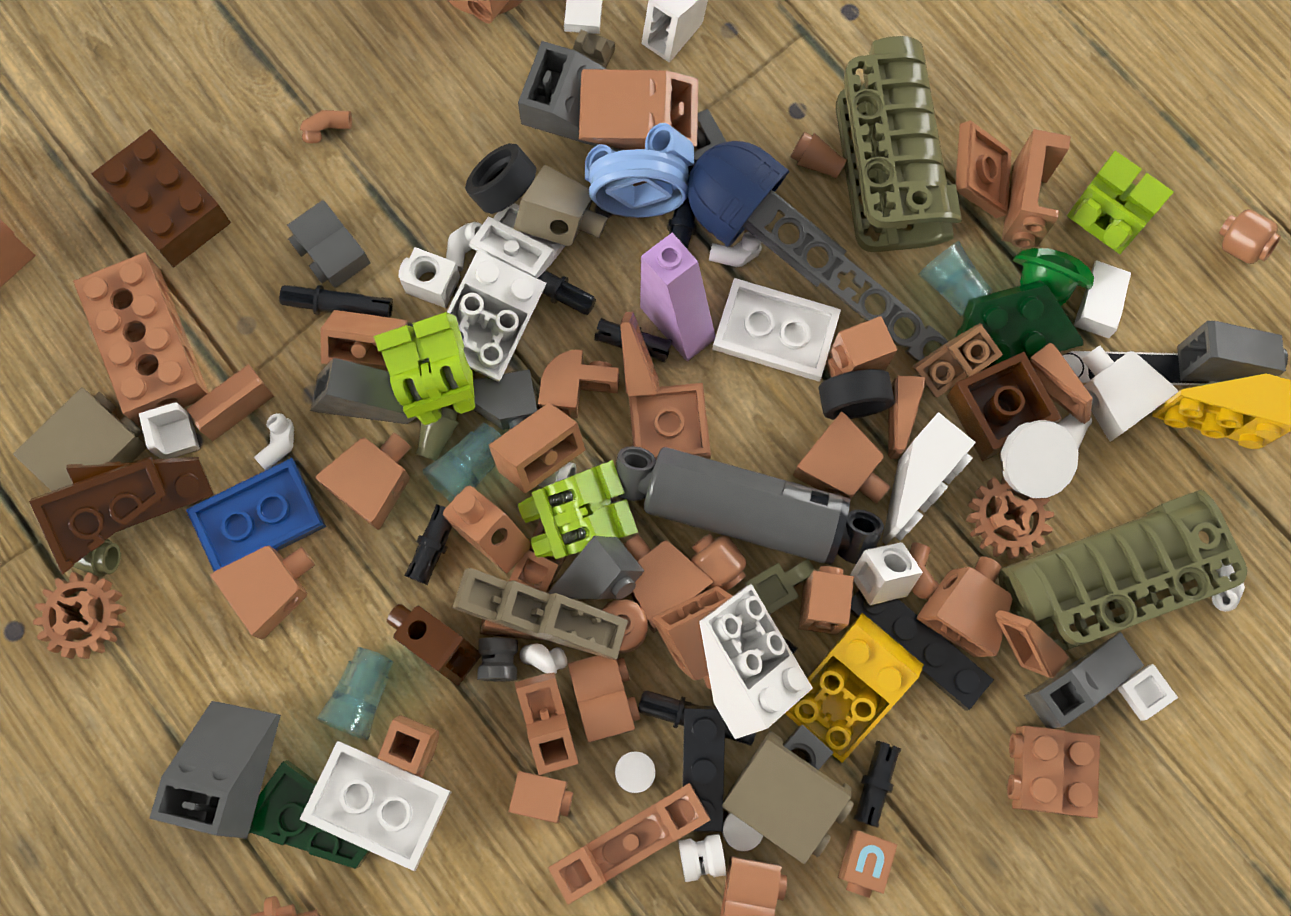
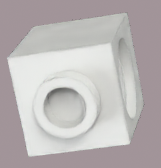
[399,247,461,308]
[850,542,923,605]

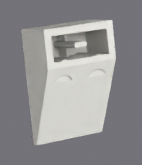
[447,250,546,382]
[882,412,976,545]
[699,584,813,739]

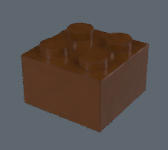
[947,352,1062,462]

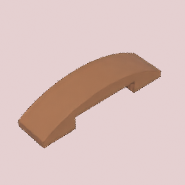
[548,783,711,905]

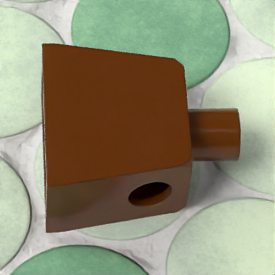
[387,604,482,686]

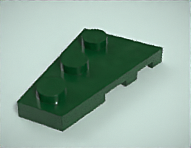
[248,760,370,869]

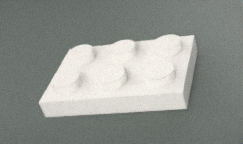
[712,278,841,381]
[300,741,452,871]

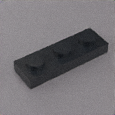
[682,705,725,832]

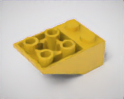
[1152,373,1291,449]
[785,613,924,763]

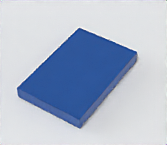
[186,458,326,571]

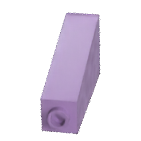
[640,232,716,361]

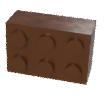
[91,129,231,268]

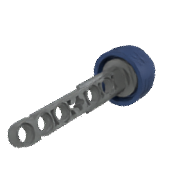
[688,141,948,362]

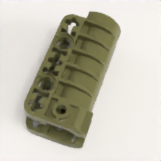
[836,36,962,252]
[999,490,1247,651]

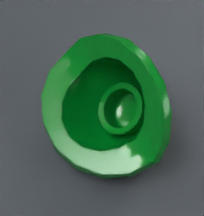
[1012,248,1094,306]

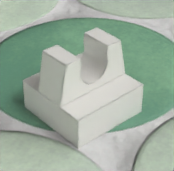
[1117,664,1178,721]

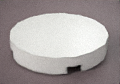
[1001,420,1079,498]

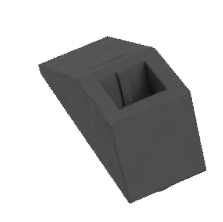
[1024,632,1144,729]

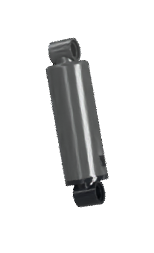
[615,446,884,566]

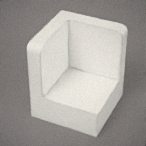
[138,402,200,459]

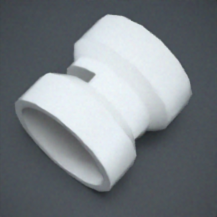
[678,834,726,882]

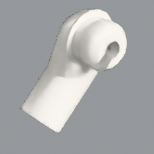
[709,232,762,267]
[254,413,294,471]
[520,643,568,674]

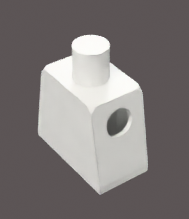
[641,0,708,62]
[1081,346,1179,442]

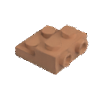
[1007,726,1100,818]

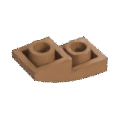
[912,323,1003,398]

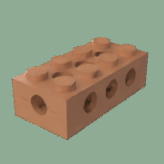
[73,252,209,426]

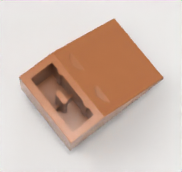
[579,69,698,150]

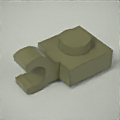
[745,559,816,615]

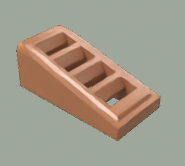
[620,312,659,396]
[1030,343,1093,424]
[888,376,926,459]
[995,609,1068,678]

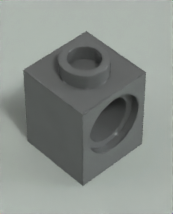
[782,725,833,770]

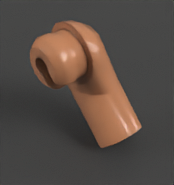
[300,110,352,143]
[909,542,939,600]

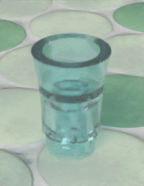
[918,241,993,317]
[422,423,501,503]
[316,647,394,741]

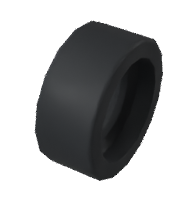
[465,143,537,214]
[818,369,895,420]

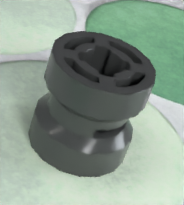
[477,637,518,682]

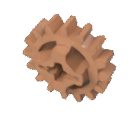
[966,477,1054,560]
[33,572,127,659]

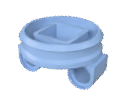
[585,123,694,218]

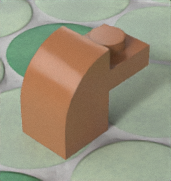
[538,350,619,419]
[515,673,579,775]
[377,715,439,778]

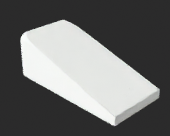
[1074,260,1131,339]

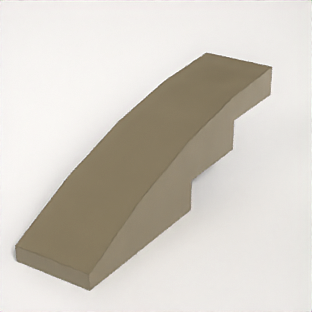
[452,568,628,660]

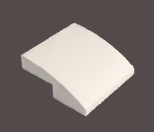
[469,203,565,278]

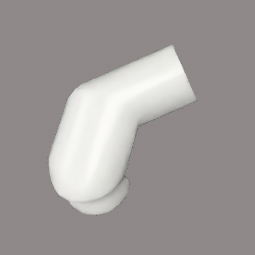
[446,222,482,271]
[1212,561,1245,612]

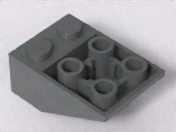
[518,41,623,152]
[149,701,281,839]

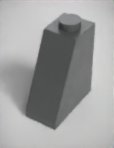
[1177,321,1288,382]
[310,358,416,424]

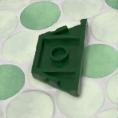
[955,281,1084,377]

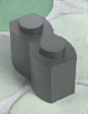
[287,200,370,288]

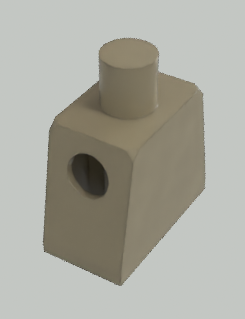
[513,165,608,246]

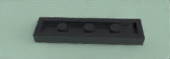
[850,589,994,711]

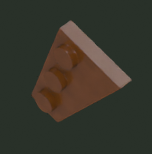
[29,456,166,575]
[66,457,214,533]

